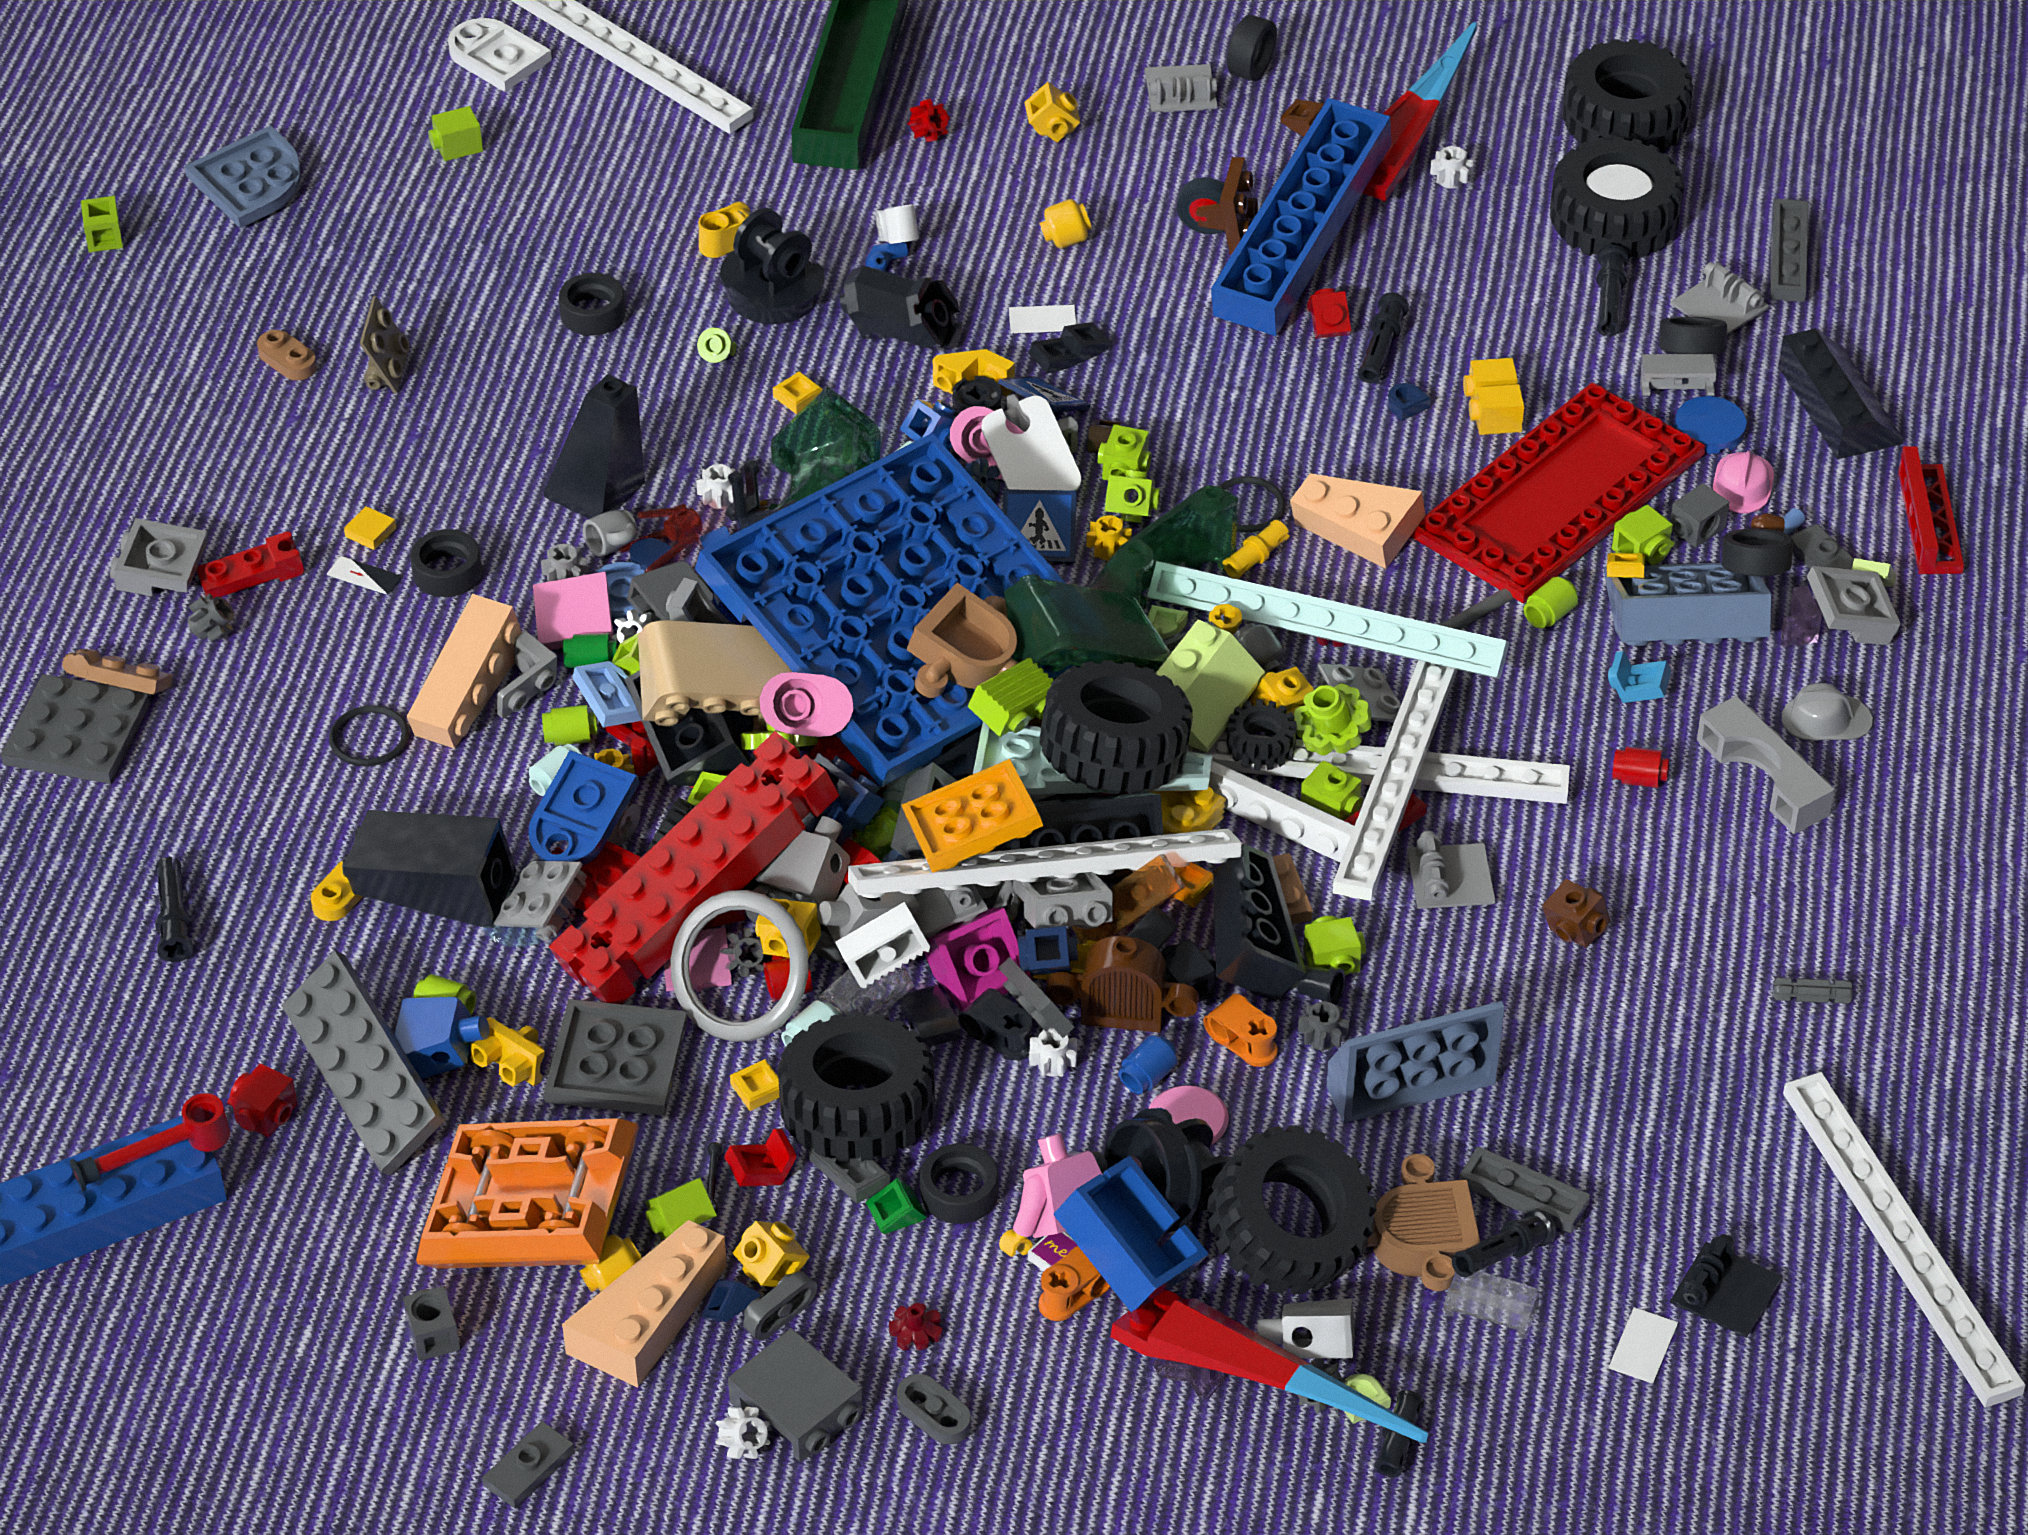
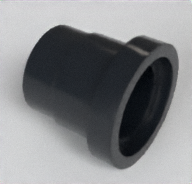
[1298,965,1345,1006]

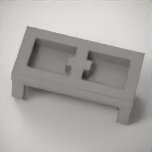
[1640,354,1716,396]

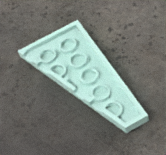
[973,722,1212,794]

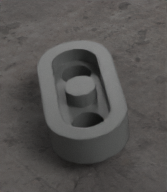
[743,1271,817,1340]
[897,1374,971,1445]

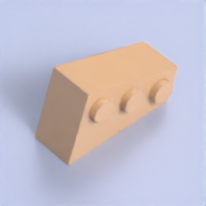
[1290,473,1426,569]

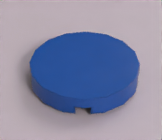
[1674,396,1747,454]

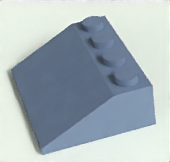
[1604,563,1771,646]
[1326,1001,1505,1123]

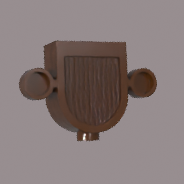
[1045,936,1199,1033]

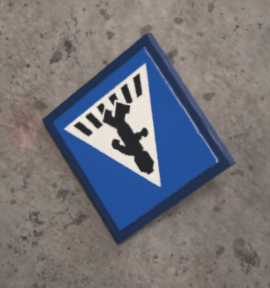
[998,376,1091,412]
[1003,489,1076,563]

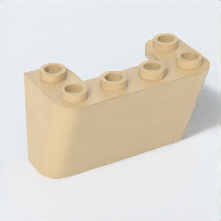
[638,620,792,729]

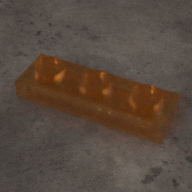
[1071,854,1185,944]

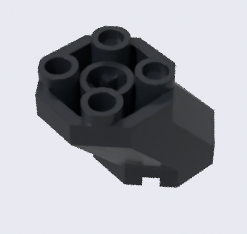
[840,265,963,351]

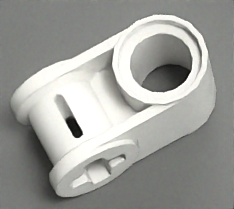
[876,204,919,244]

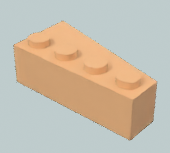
[407,594,522,749]
[562,1220,727,1388]

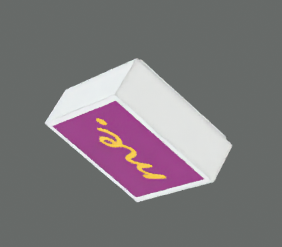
[1028,1232,1078,1271]

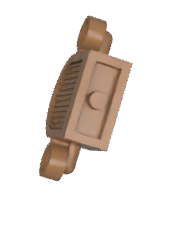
[907,583,1019,698]
[1367,1154,1480,1291]

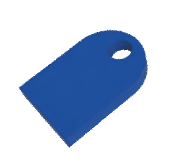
[528,750,640,866]

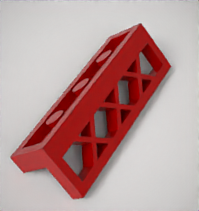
[1898,446,1964,574]

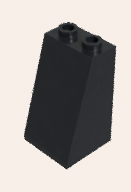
[342,810,517,929]

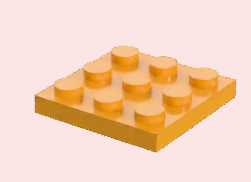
[901,759,1043,873]

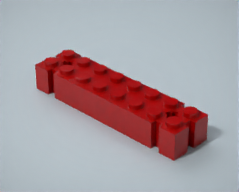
[548,731,839,1005]

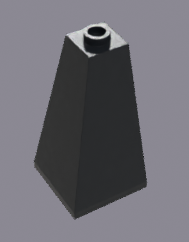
[544,374,645,519]

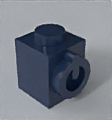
[1018,926,1078,976]

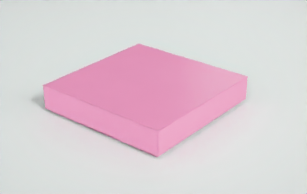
[533,572,614,650]

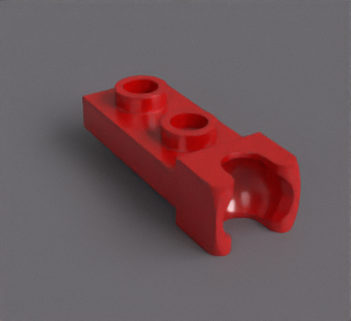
[196,531,305,598]

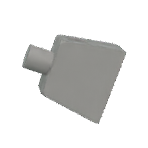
[755,816,850,910]
[817,883,920,942]
[1258,1298,1355,1359]

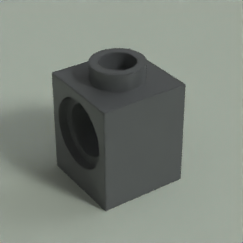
[1670,483,1730,548]
[403,1286,460,1361]

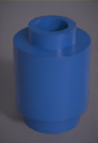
[1118,1035,1177,1094]

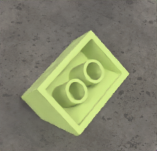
[1156,620,1265,753]

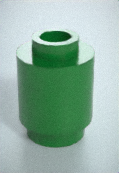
[563,633,618,669]

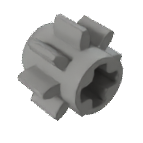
[541,544,588,582]

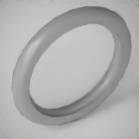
[671,890,809,1042]

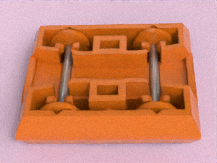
[416,1118,639,1269]

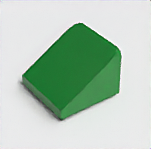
[866,1178,927,1234]

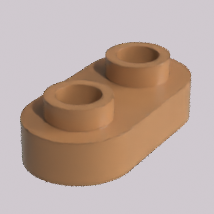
[257,330,317,380]

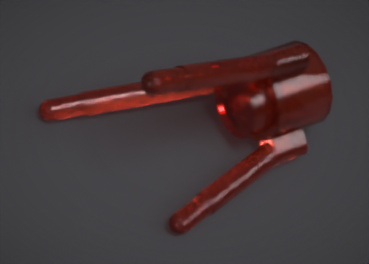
[619,504,702,573]

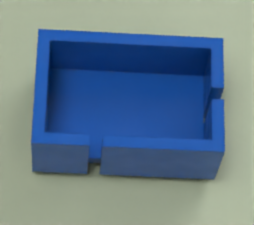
[1053,1156,1209,1312]

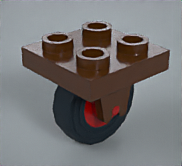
[1176,157,1258,254]

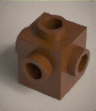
[1542,879,1611,948]

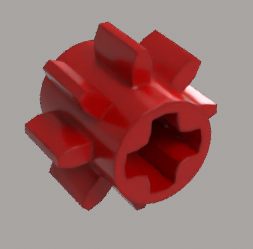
[907,99,950,143]

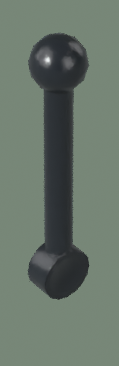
[707,1142,723,1214]

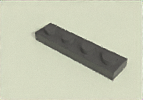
[1770,198,1808,302]

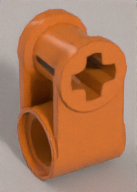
[1203,993,1278,1067]
[1038,1246,1110,1321]

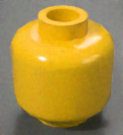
[1039,199,1092,249]
[579,1234,642,1292]

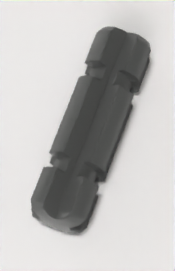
[1773,977,1853,1004]

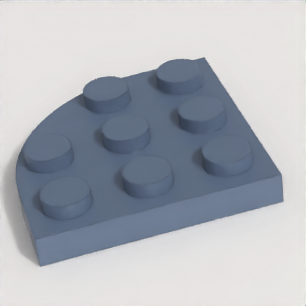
[185,125,301,228]

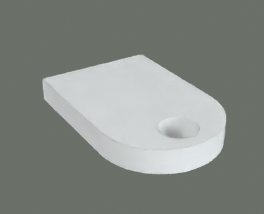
[448,18,552,92]

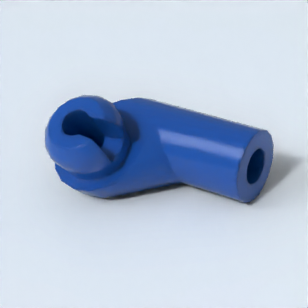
[865,242,908,270]

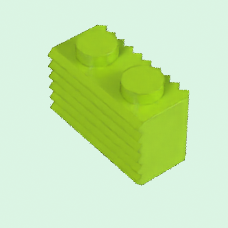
[968,658,1053,738]

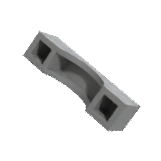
[1697,696,1835,834]

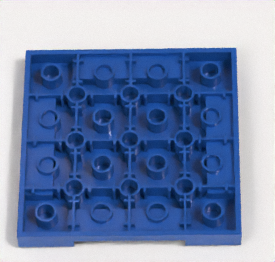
[695,433,1119,788]

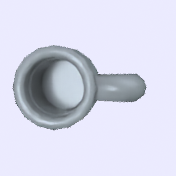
[583,510,638,557]

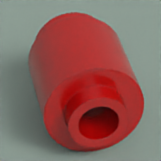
[1612,746,1670,788]

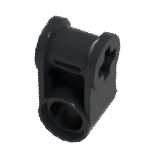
[959,988,1033,1061]

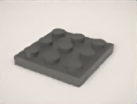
[1,674,151,784]
[544,999,688,1116]

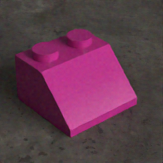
[924,908,1033,1012]

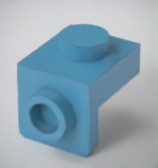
[1608,651,1672,703]

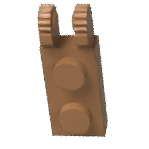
[62,648,173,694]

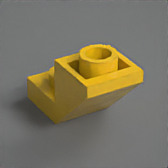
[933,349,1015,396]

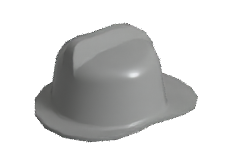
[1782,683,1873,741]

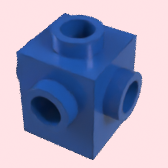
[899,399,956,451]

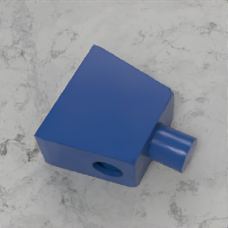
[394,997,489,1079]

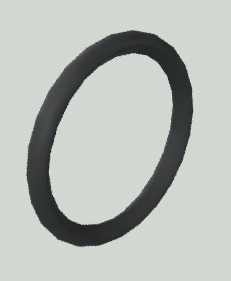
[1209,476,1286,532]
[329,705,409,767]

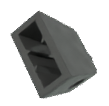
[627,561,715,622]

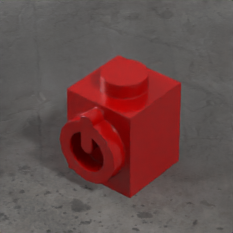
[227,1063,298,1138]

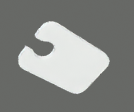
[981,396,1081,491]

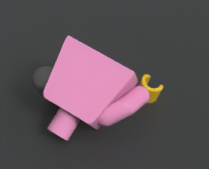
[999,1133,1107,1257]

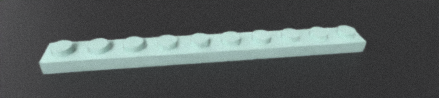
[1147,561,1509,679]

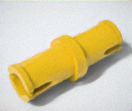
[1223,520,1290,579]

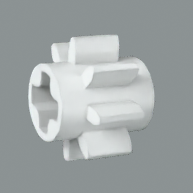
[1430,146,1473,189]
[696,464,736,509]
[612,609,652,643]
[1029,1027,1077,1077]
[715,1407,770,1459]

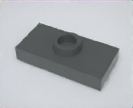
[1790,524,1854,570]
[808,1147,890,1203]
[482,1421,575,1509]

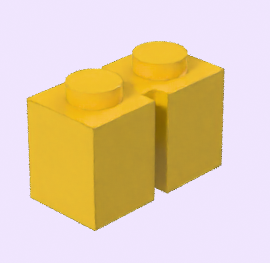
[1463,358,1524,435]

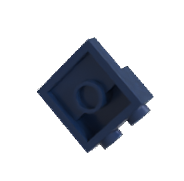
[802,753,884,847]

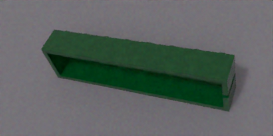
[791,0,908,170]

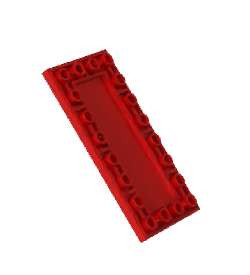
[1410,382,1705,604]

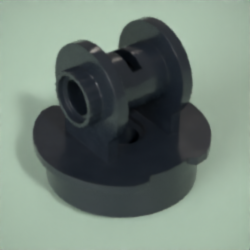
[720,208,824,324]
[1104,1108,1231,1233]

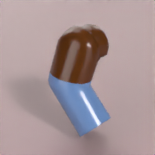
[1751,508,1805,535]

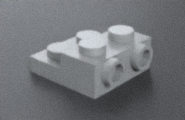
[110,518,207,596]
[1807,566,1901,645]
[1013,872,1112,929]

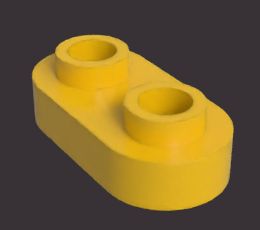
[311,860,363,921]

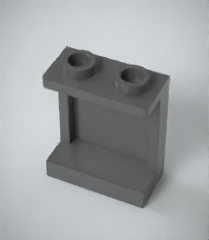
[728,1328,863,1462]

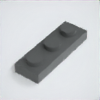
[998,957,1075,1038]
[1459,1146,1590,1234]

